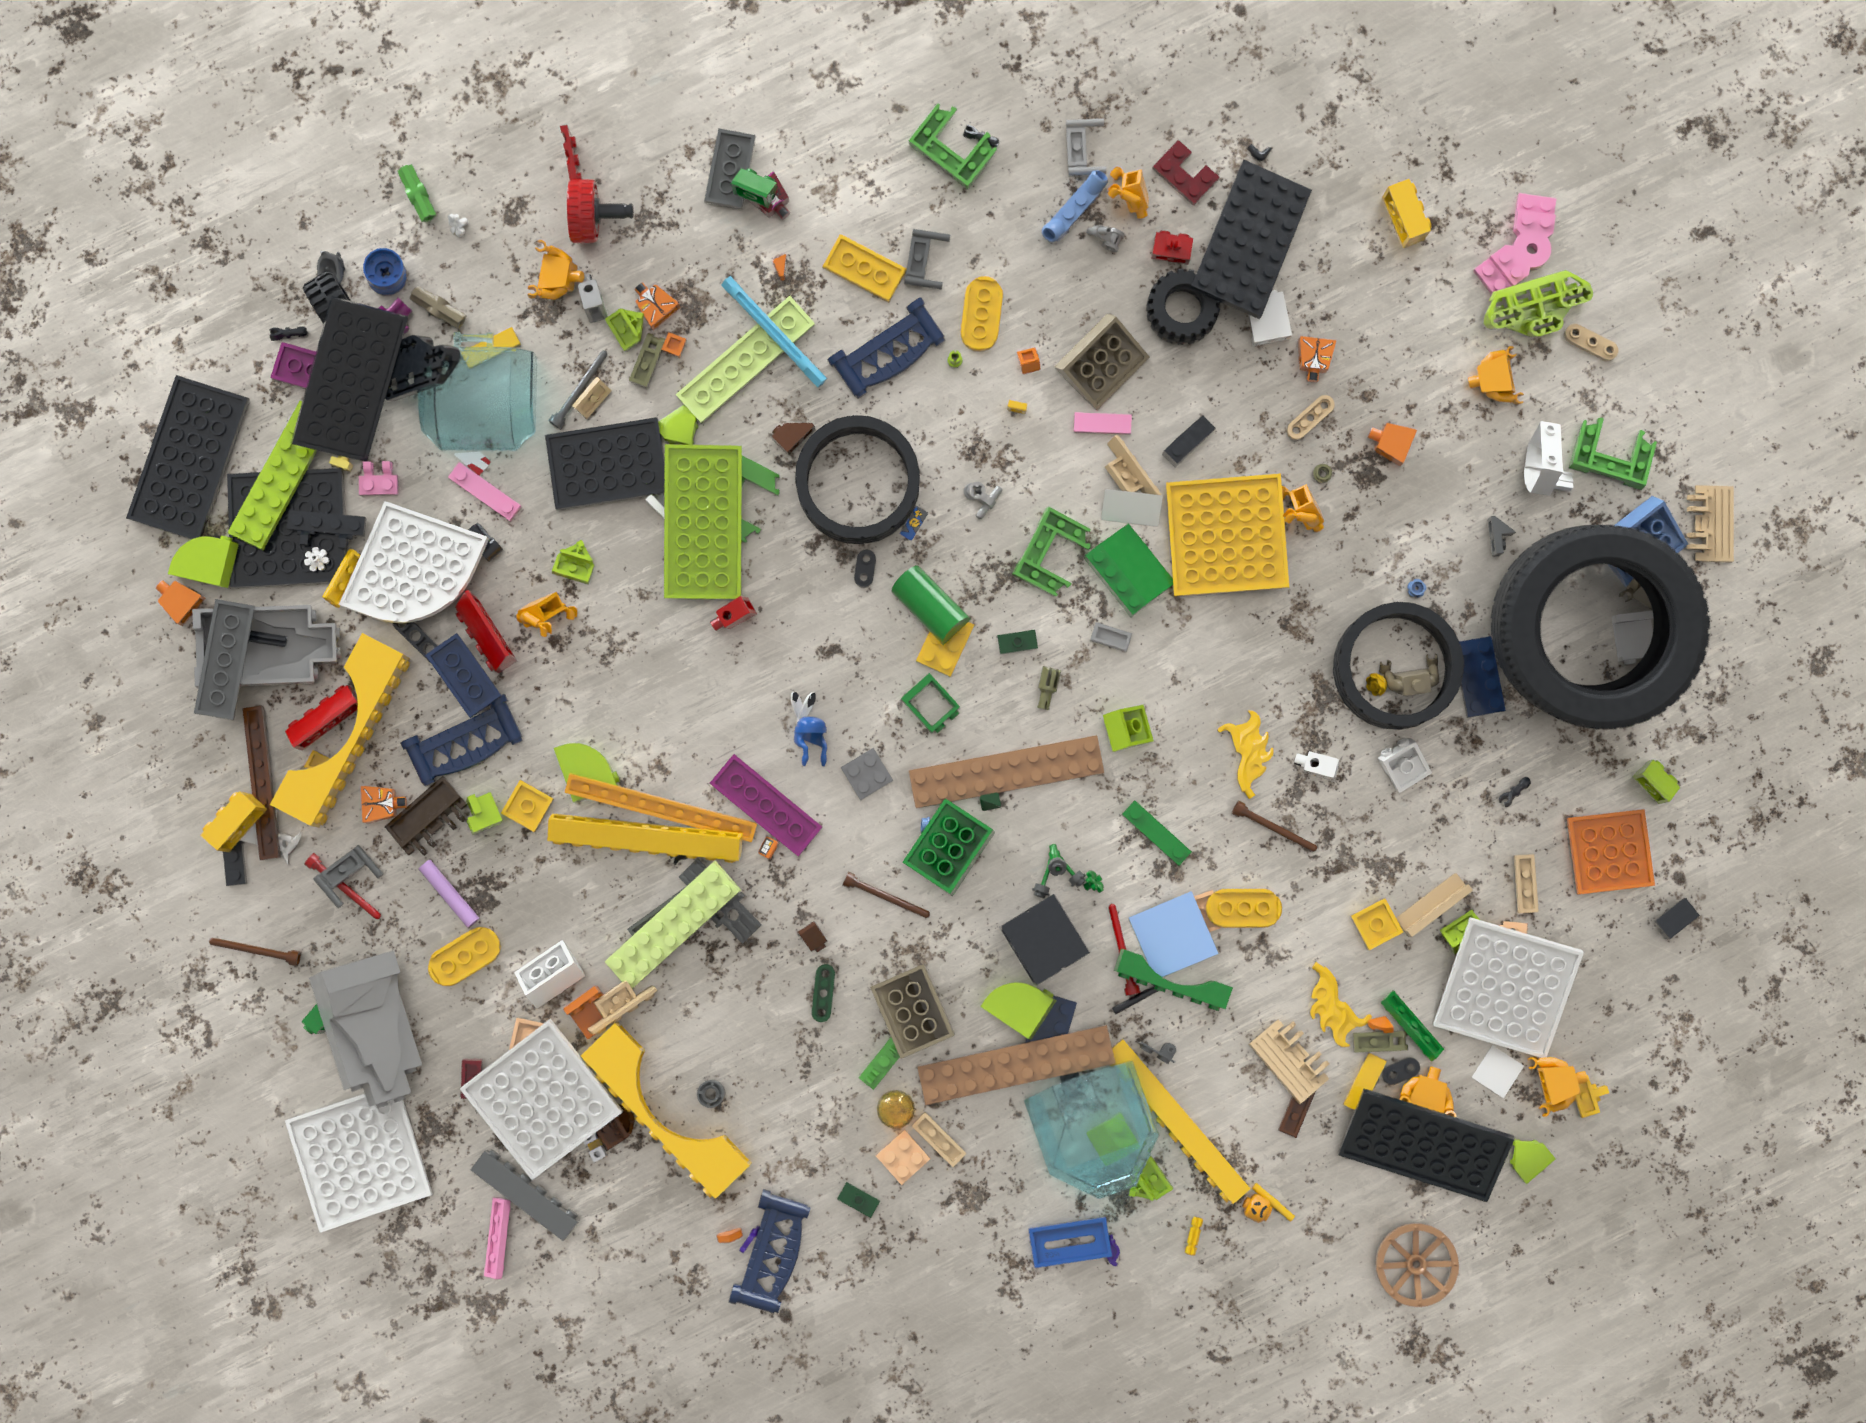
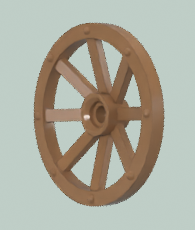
[1376,1223,1459,1307]

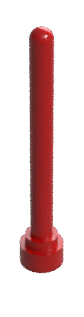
[304,853,381,919]
[1108,904,1141,996]

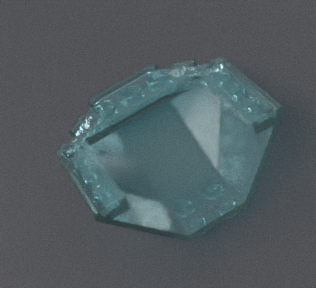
[1024,1061,1159,1199]

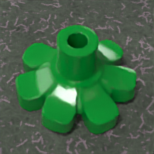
[1083,870,1104,893]

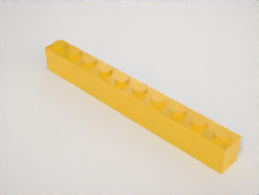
[547,814,743,863]
[1109,1039,1250,1204]

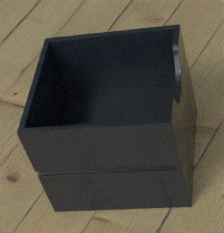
[999,894,1090,985]

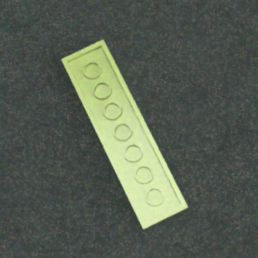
[676,296,815,424]
[605,861,741,989]

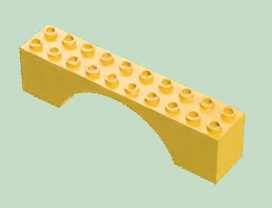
[270,633,410,828]
[581,1022,752,1199]

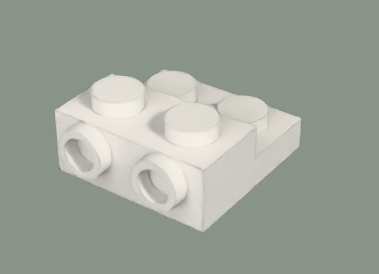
[1378,738,1432,793]

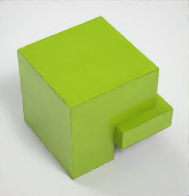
[466,792,503,836]

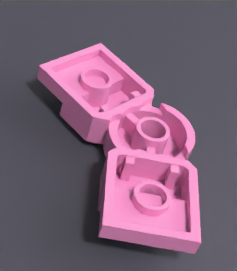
[1473,193,1556,295]

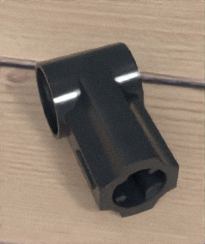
[468,523,503,562]

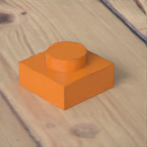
[662,332,687,358]

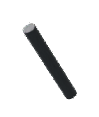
[1112,985,1159,1015]

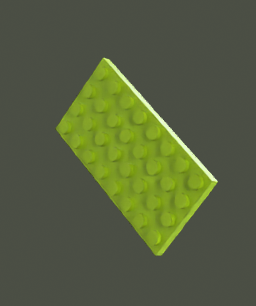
[664,444,742,599]

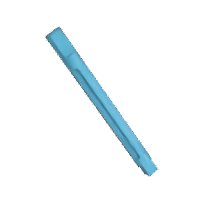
[721,276,827,388]

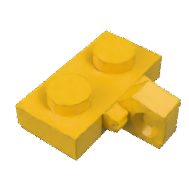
[1575,1075,1609,1118]

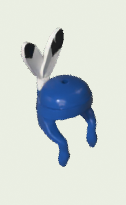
[791,692,827,767]

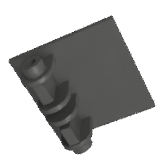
[1138,1040,1176,1064]

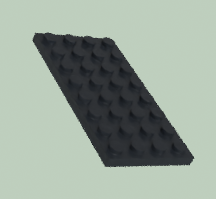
[1190,159,1312,320]
[291,296,408,462]
[126,375,250,540]
[1338,1088,1514,1202]

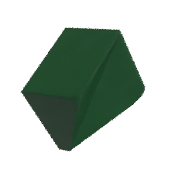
[979,792,1001,811]

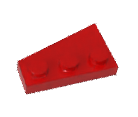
[560,125,582,180]

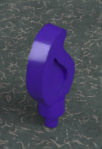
[739,1226,760,1253]
[1107,1234,1120,1266]

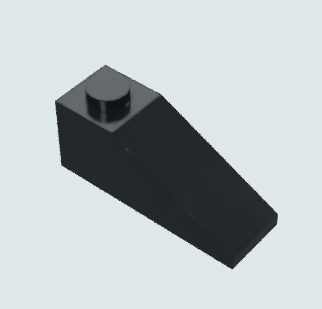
[1162,415,1216,468]

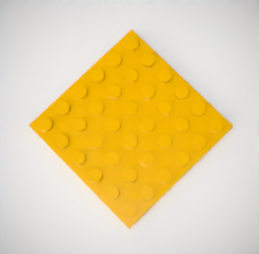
[1166,473,1289,597]

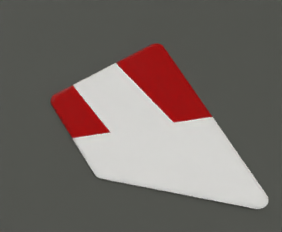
[455,451,491,476]

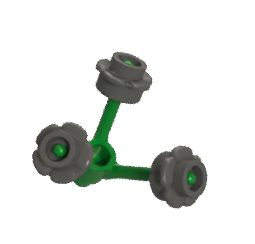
[1032,844,1086,899]

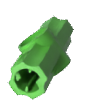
[397,164,437,223]

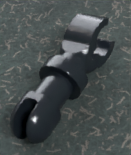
[963,125,1000,148]
[269,326,308,341]
[1499,777,1531,808]

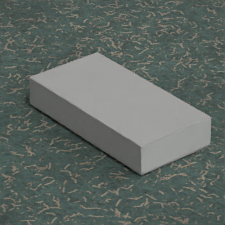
[1090,622,1132,652]

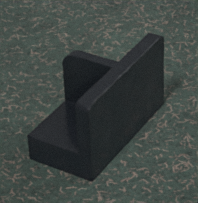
[1655,898,1700,939]

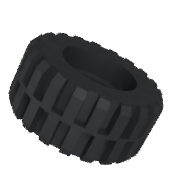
[1146,269,1220,345]
[303,271,351,324]

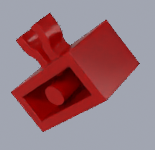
[1151,230,1194,265]

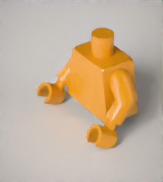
[1108,167,1149,219]
[527,240,584,300]
[1468,346,1524,405]
[1282,484,1324,532]
[516,592,577,637]
[1528,1057,1588,1117]
[1399,1066,1457,1117]

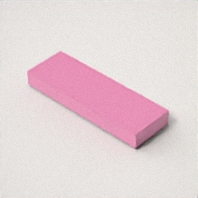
[1074,412,1132,435]

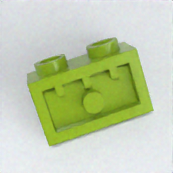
[1440,910,1480,954]

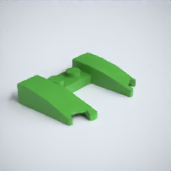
[908,104,997,189]
[1569,418,1657,490]
[741,456,780,543]
[1012,507,1090,596]

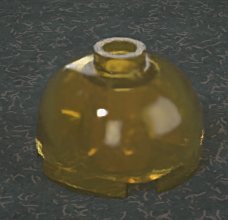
[876,1089,915,1129]

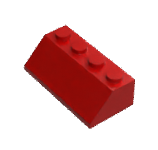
[285,685,358,751]

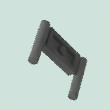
[904,229,951,290]
[313,845,383,908]

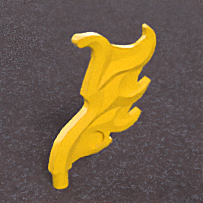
[1217,710,1274,799]
[1310,962,1372,1047]

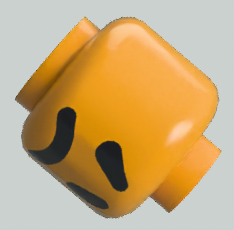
[1242,1194,1272,1223]

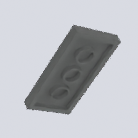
[704,128,756,209]

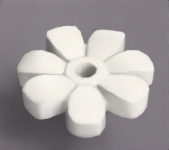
[448,214,468,237]
[304,547,329,572]

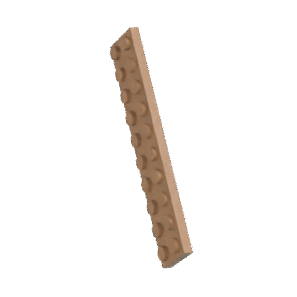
[909,735,1104,808]
[917,1025,1115,1105]

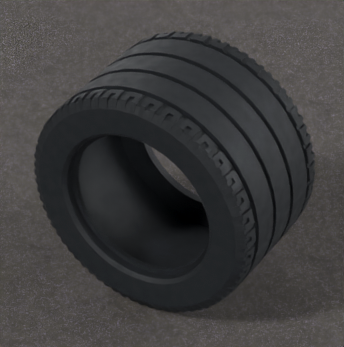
[1491,525,1710,730]

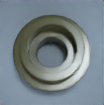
[1313,464,1332,483]

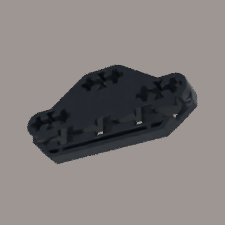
[385,335,461,401]

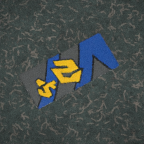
[900,506,928,541]

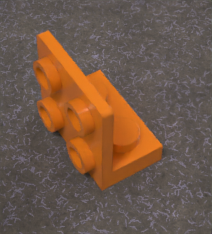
[563,986,612,1039]

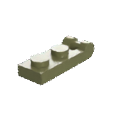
[629,333,666,388]
[1353,1031,1408,1053]

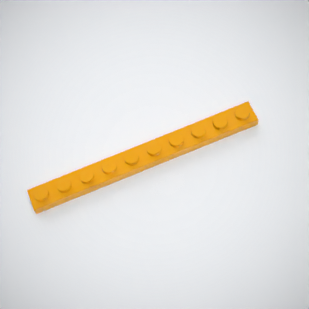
[564,773,757,842]

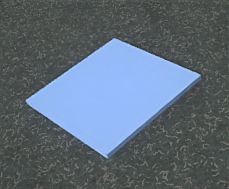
[1129,891,1219,977]

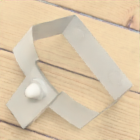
[1524,421,1574,496]

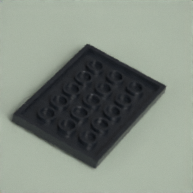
[545,417,665,510]

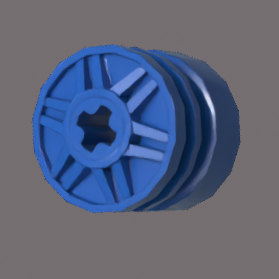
[363,248,407,296]

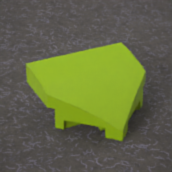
[605,308,644,351]
[659,405,698,445]
[552,540,594,584]
[1510,1139,1556,1184]
[1129,1156,1173,1201]

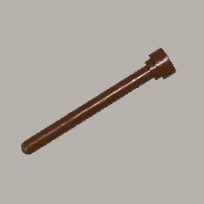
[1231,800,1317,852]
[842,871,930,918]
[209,938,301,966]

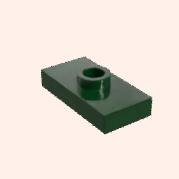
[997,630,1038,655]
[837,1182,880,1218]

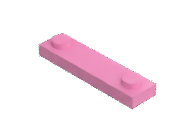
[448,462,522,522]
[484,1197,511,1279]

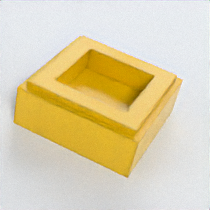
[1007,400,1028,414]
[304,750,330,769]

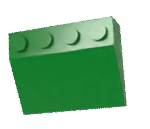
[1084,523,1173,618]
[902,798,995,896]

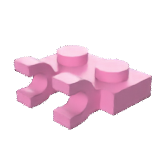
[359,461,399,496]

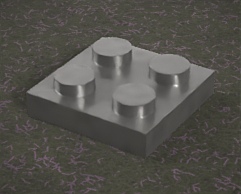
[841,748,893,801]

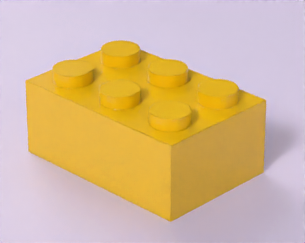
[1382,179,1432,248]
[200,791,267,852]

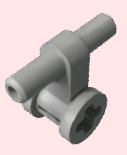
[1087,225,1125,252]
[964,482,1003,519]

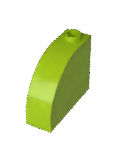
[168,535,239,588]
[554,743,620,803]
[980,983,1057,1040]

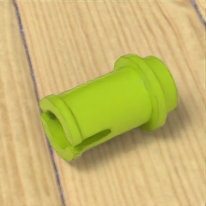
[947,350,962,368]

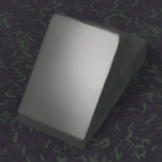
[1487,516,1516,556]

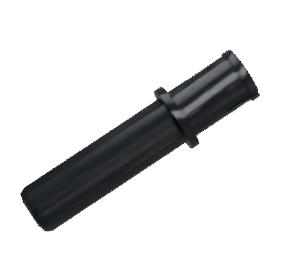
[249,631,288,647]

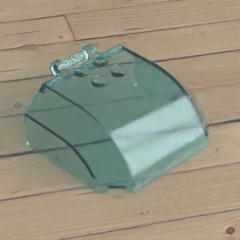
[418,332,537,451]

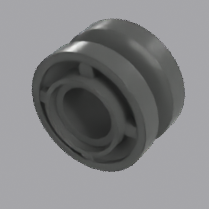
[697,1080,725,1108]

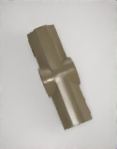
[409,285,467,329]

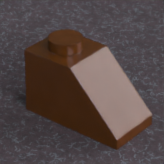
[771,423,815,456]
[798,921,828,952]

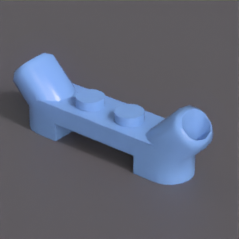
[1042,170,1108,242]

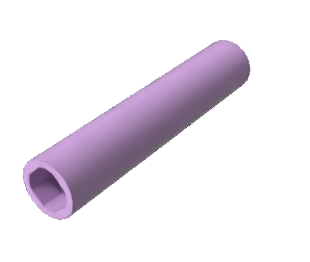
[418,860,480,928]

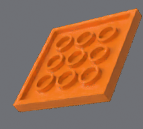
[1567,809,1655,895]

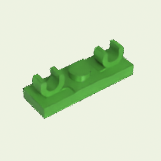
[859,1037,900,1090]

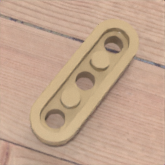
[1564,324,1619,361]
[1287,395,1335,440]

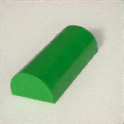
[891,565,971,645]

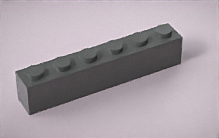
[470,1149,580,1241]

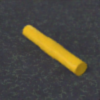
[1251,1183,1295,1222]

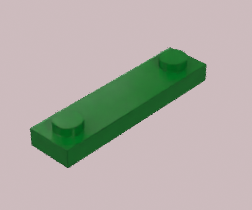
[1121,800,1192,866]
[1380,990,1444,1062]

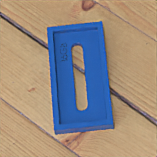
[1029,1217,1112,1268]

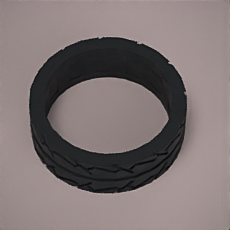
[795,415,920,544]
[1333,602,1464,730]

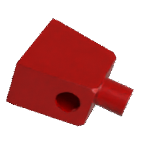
[710,596,757,631]

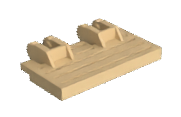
[1687,485,1734,563]
[1248,1019,1330,1104]

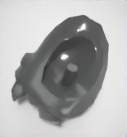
[317,251,346,283]

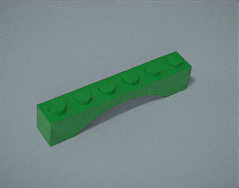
[1114,949,1233,1011]

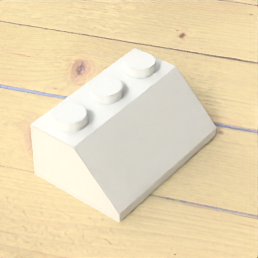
[514,940,585,1009]

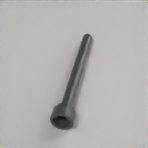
[548,350,607,429]

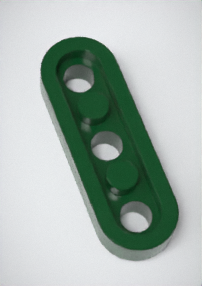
[812,964,835,1022]

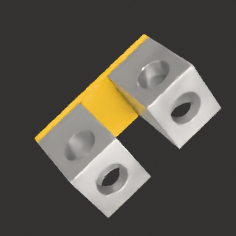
[583,1133,608,1162]

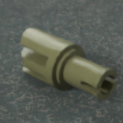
[1037,666,1061,710]

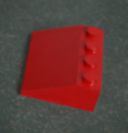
[455,590,517,673]

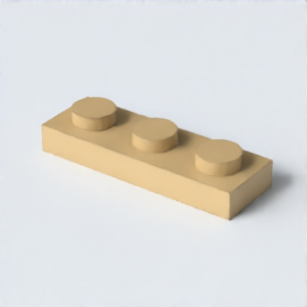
[1514,854,1539,913]
[912,1112,967,1167]

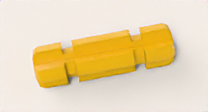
[1185,1217,1203,1256]

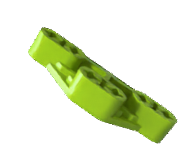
[1484,270,1593,337]

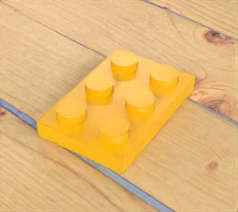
[916,622,974,677]

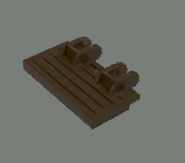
[384,776,468,856]

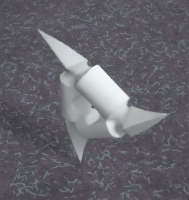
[278,832,302,866]

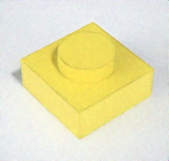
[329,455,353,472]

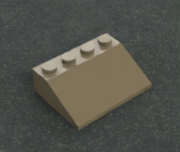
[1054,314,1150,410]
[870,963,955,1059]

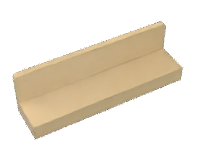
[1396,873,1473,937]

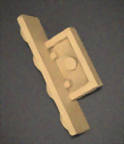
[1105,435,1161,495]
[587,981,657,1035]

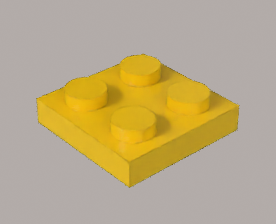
[501,780,554,832]
[1350,898,1404,950]

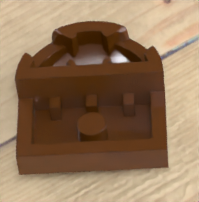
[595,1104,635,1151]

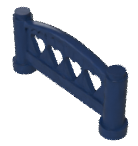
[827,297,946,399]
[400,694,523,787]
[728,1189,811,1314]

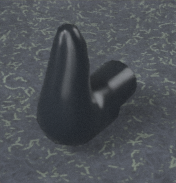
[1247,144,1272,161]

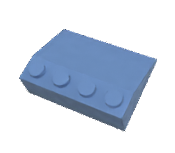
[1609,496,1689,587]

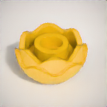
[1366,673,1387,696]

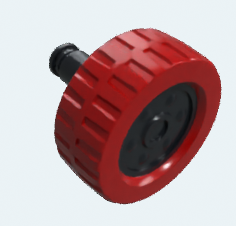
[567,179,634,244]

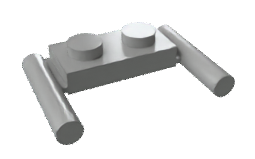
[1066,119,1107,176]

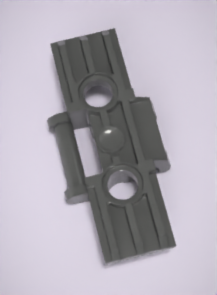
[679,858,762,944]

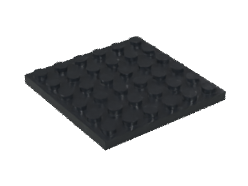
[227,468,346,588]

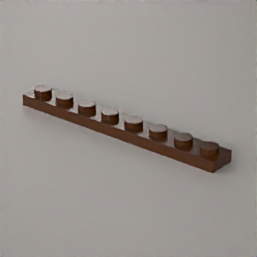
[242,705,281,861]

